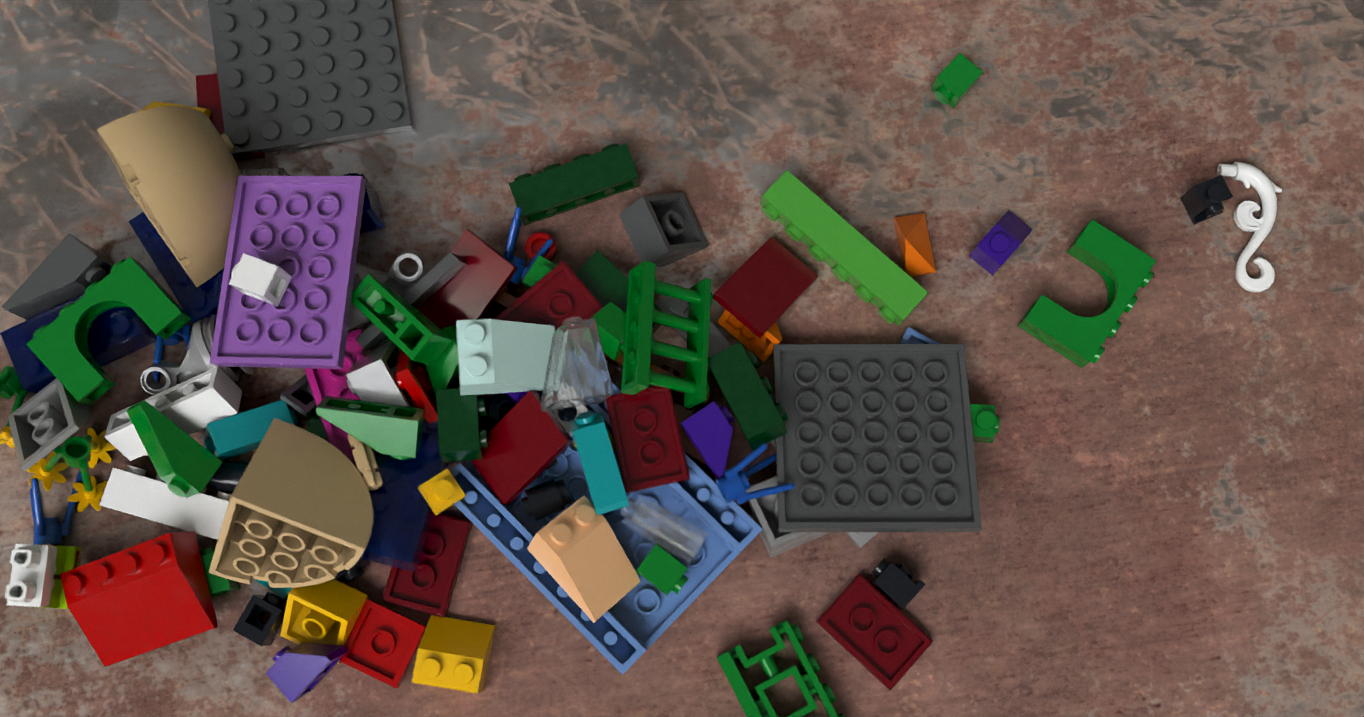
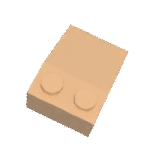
[527,496,641,623]

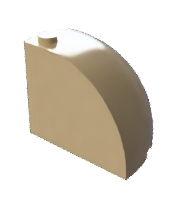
[97,106,242,287]
[208,418,373,588]

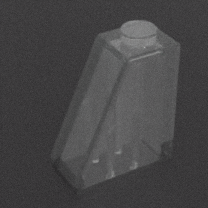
[540,316,614,412]
[620,494,708,566]

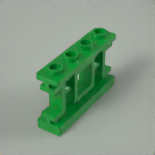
[716,620,845,717]

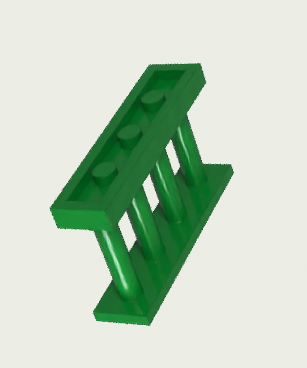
[621,261,713,408]

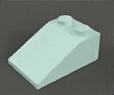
[456,319,560,396]

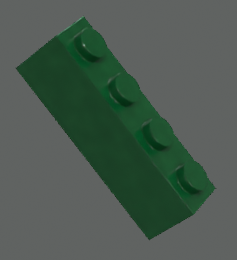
[509,143,639,226]

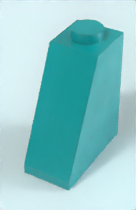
[201,400,298,461]
[569,411,629,515]

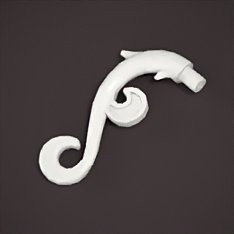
[1217,162,1282,292]

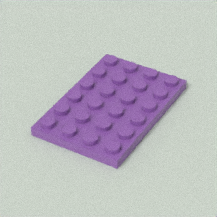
[210,176,366,369]

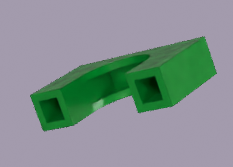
[1018,219,1156,368]
[26,257,192,406]

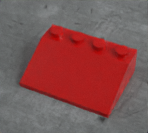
[60,532,218,667]

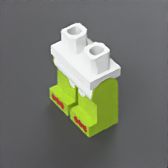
[5,544,81,609]

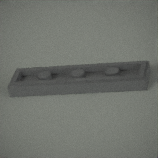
[356,252,467,350]

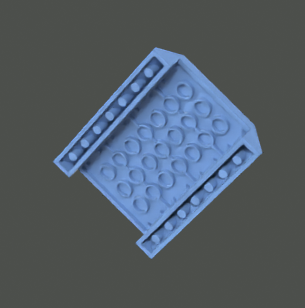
[451,348,762,675]

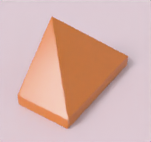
[893,213,936,277]
[717,310,782,362]

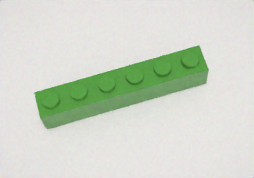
[760,170,928,326]

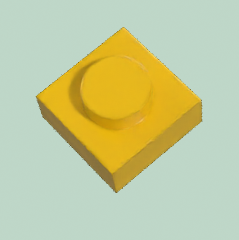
[418,468,466,516]

